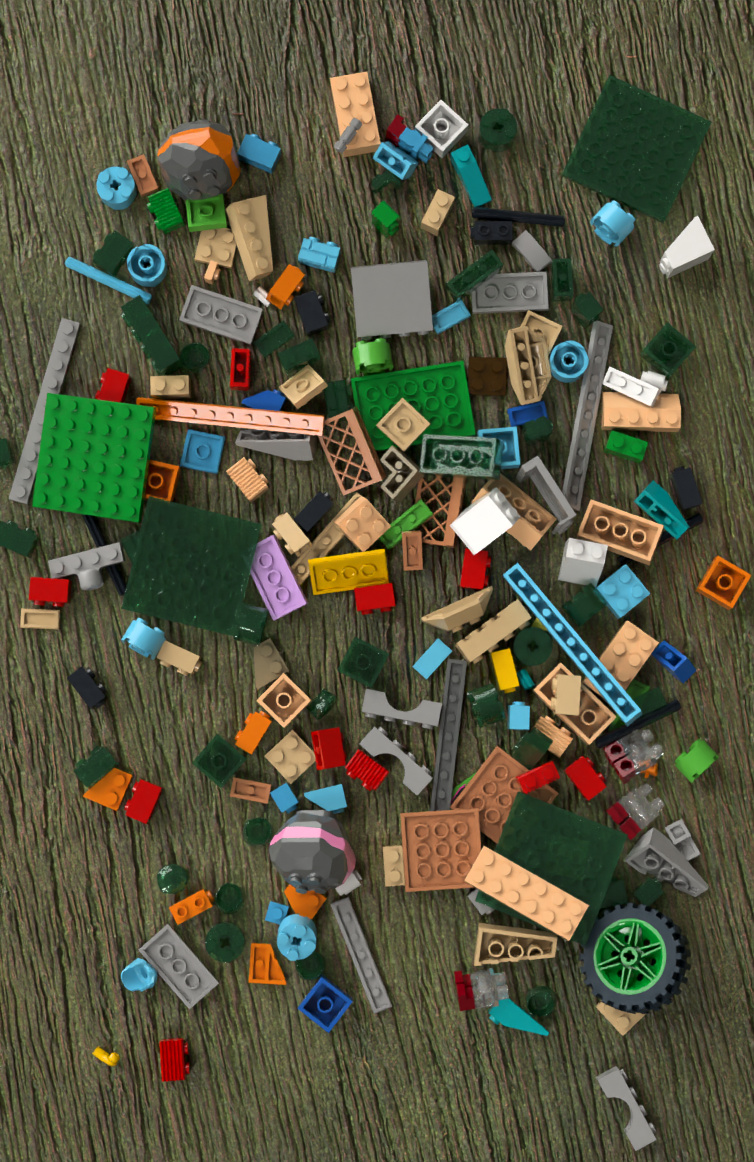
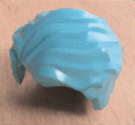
[121,958,157,992]

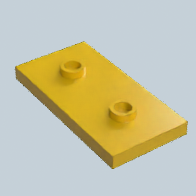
[308,549,389,595]

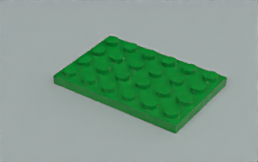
[351,361,476,452]

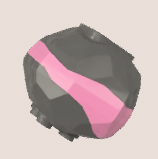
[269,810,356,894]

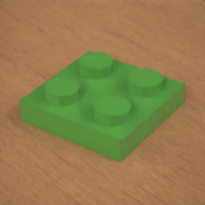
[186,194,227,232]

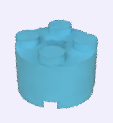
[97,167,137,210]
[590,200,635,246]
[127,244,167,287]
[549,341,589,383]
[121,618,166,660]
[277,914,317,961]

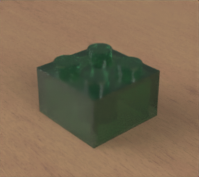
[640,322,696,379]
[337,637,389,689]
[192,733,248,789]

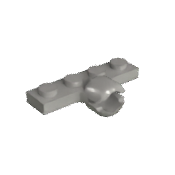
[48,542,126,591]

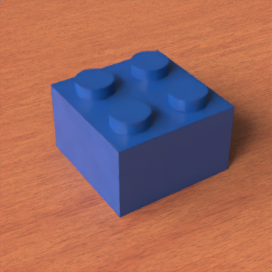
[297,975,353,1033]

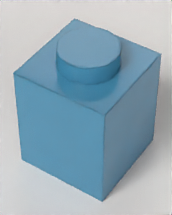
[270,783,299,814]

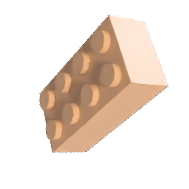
[330,72,381,157]
[577,500,664,565]
[581,620,659,703]
[532,662,616,745]

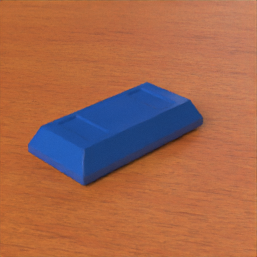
[507,401,548,427]

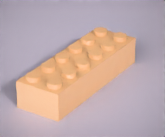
[465,846,589,941]

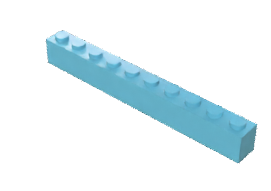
[503,563,642,727]

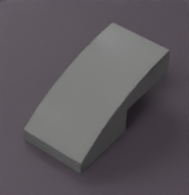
[512,230,552,272]
[664,819,701,862]

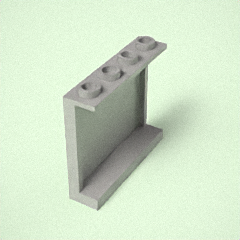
[351,260,433,340]
[516,456,576,535]

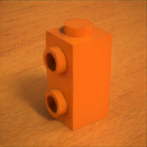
[266,264,305,310]
[235,710,272,755]
[169,888,215,925]

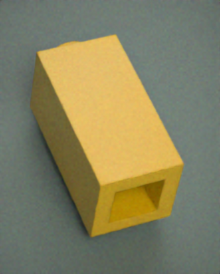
[490,648,519,693]

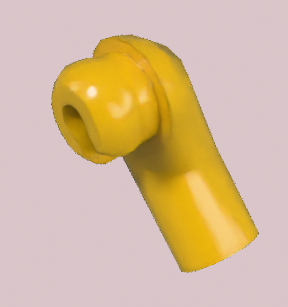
[92,1046,120,1067]

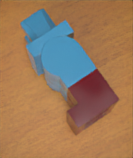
[386,114,434,163]

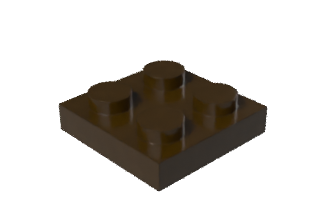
[468,357,507,397]

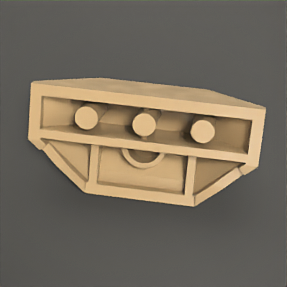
[505,326,551,405]
[421,586,493,633]

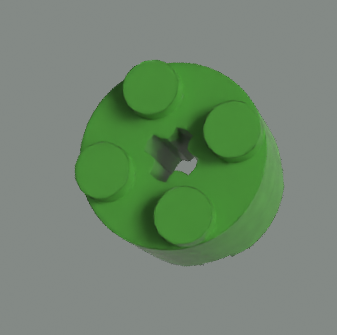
[352,338,394,376]
[674,739,719,783]

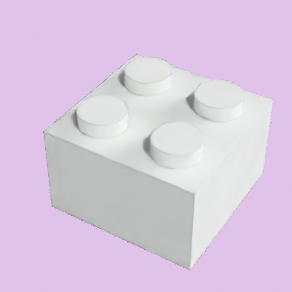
[415,100,468,158]

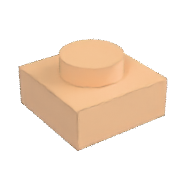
[204,261,221,285]

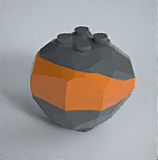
[157,120,241,200]

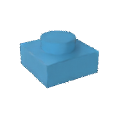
[265,901,289,925]

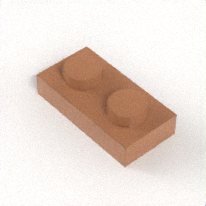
[127,154,159,197]
[402,531,423,571]
[230,777,272,804]

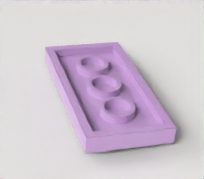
[240,535,308,621]

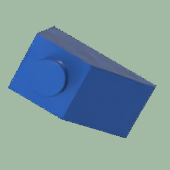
[241,390,286,411]
[651,640,697,684]

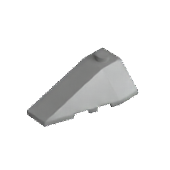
[235,429,317,461]
[624,828,709,897]

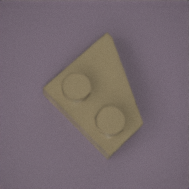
[253,638,289,690]

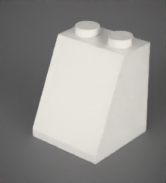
[659,216,715,278]
[450,487,520,555]
[558,538,608,587]

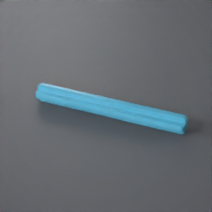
[65,257,152,304]

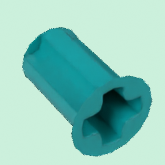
[516,669,536,692]

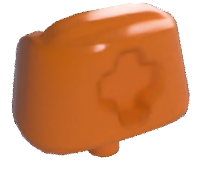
[638,760,658,778]

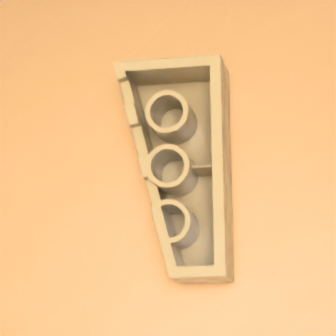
[225,195,273,281]
[455,599,532,664]
[474,923,557,966]

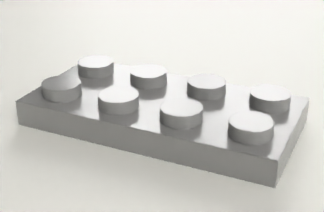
[471,272,549,314]
[179,285,264,346]
[139,923,219,1009]

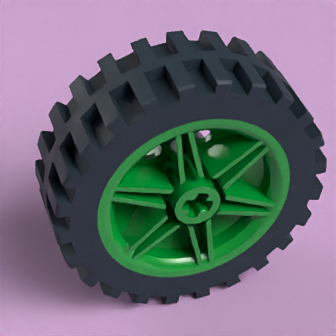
[579,903,691,1014]

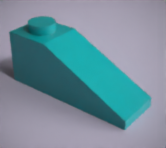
[450,145,492,207]
[634,480,689,540]
[488,993,549,1036]

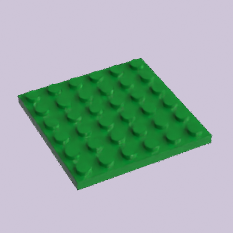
[32,393,157,523]

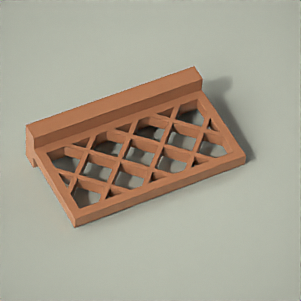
[318,407,387,496]
[414,466,467,549]

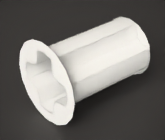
[252,285,271,307]

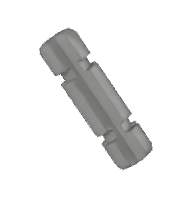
[334,118,362,153]

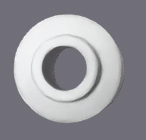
[640,371,668,394]
[335,870,362,896]

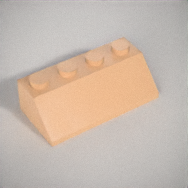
[602,392,681,432]
[471,471,557,551]

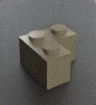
[380,446,426,502]

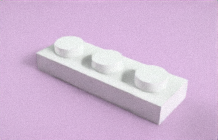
[603,367,661,407]

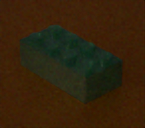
[120,295,184,376]
[419,434,504,480]

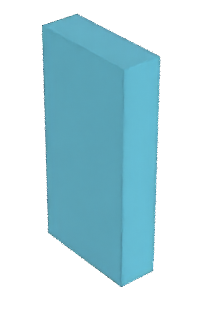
[432,299,471,335]
[412,638,452,680]

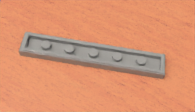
[331,897,392,1014]

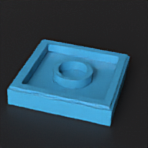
[180,429,225,475]

